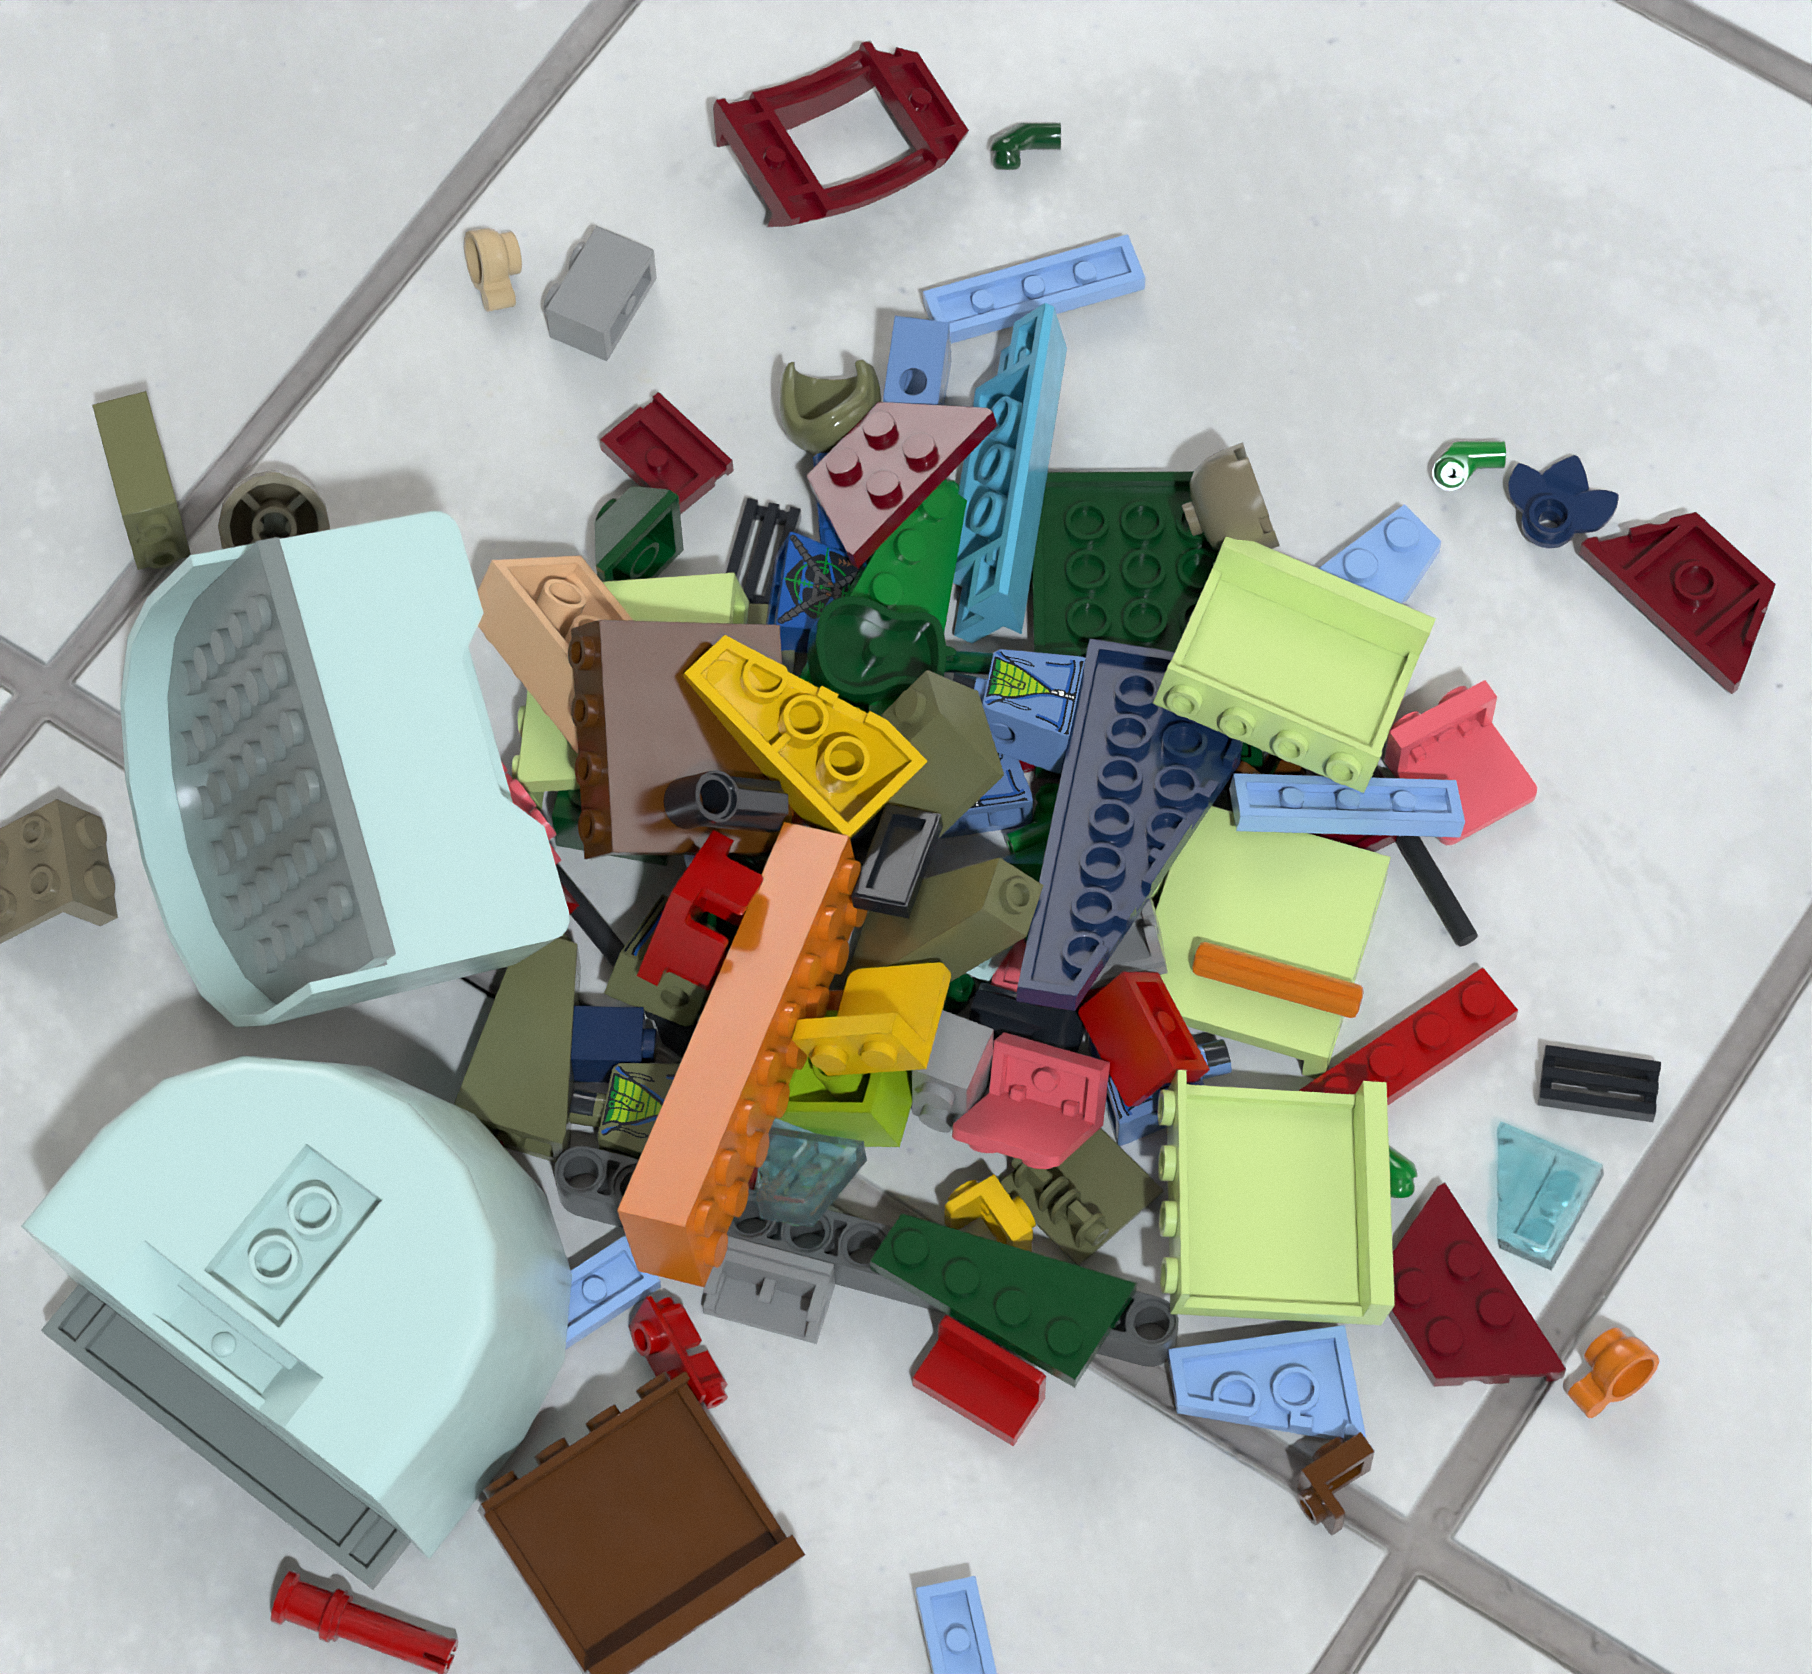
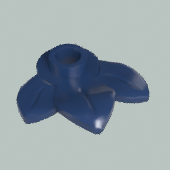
[1508,455,1619,548]

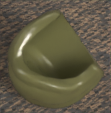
[779,359,881,455]

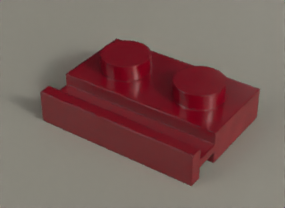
[600,392,734,515]

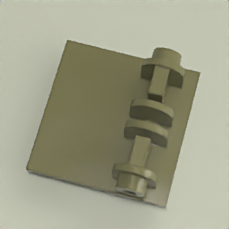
[1000,1128,1164,1266]

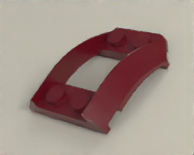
[713,41,969,227]

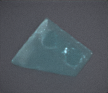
[1497,1122,1604,1271]
[757,1127,867,1227]

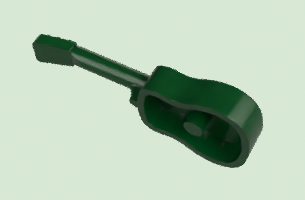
[807,596,1081,707]

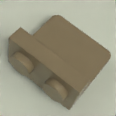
[0,799,118,944]

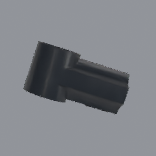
[663,770,788,833]
[968,982,1086,1053]

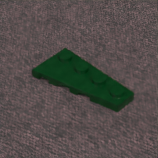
[870,1213,1137,1388]

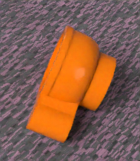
[1568,1328,1659,1418]

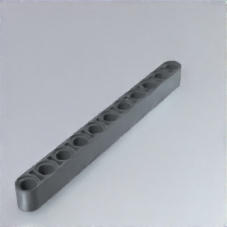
[554,1146,1179,1367]

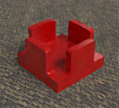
[637,830,764,990]

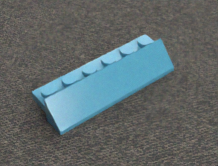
[953,303,1067,644]

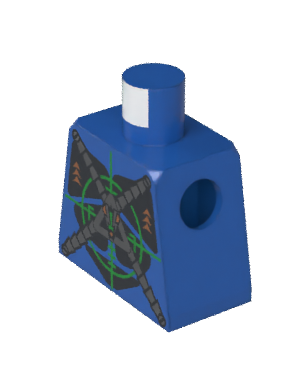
[766,532,863,653]

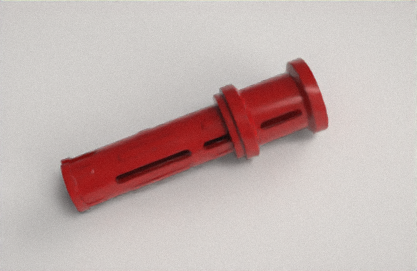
[271,1570,459,1674]

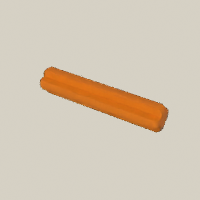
[1193,942,1364,1018]

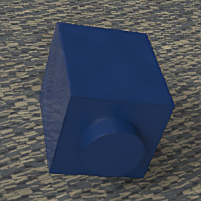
[571,1006,657,1083]

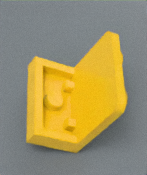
[792,962,951,1076]

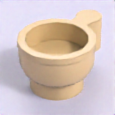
[464,228,522,312]

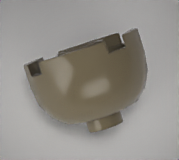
[1182,442,1280,551]
[218,470,330,549]

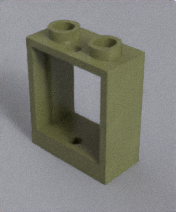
[92,391,191,570]

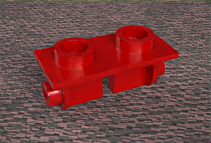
[628,1296,728,1409]

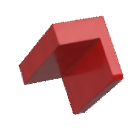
[1078,972,1210,1107]
[913,1315,1046,1447]

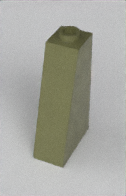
[842,857,1043,990]
[454,934,581,1163]

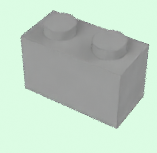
[543,226,657,361]
[912,1010,994,1133]

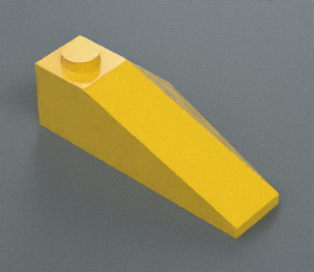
[683,635,928,839]

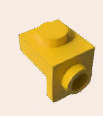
[944,1174,1036,1252]

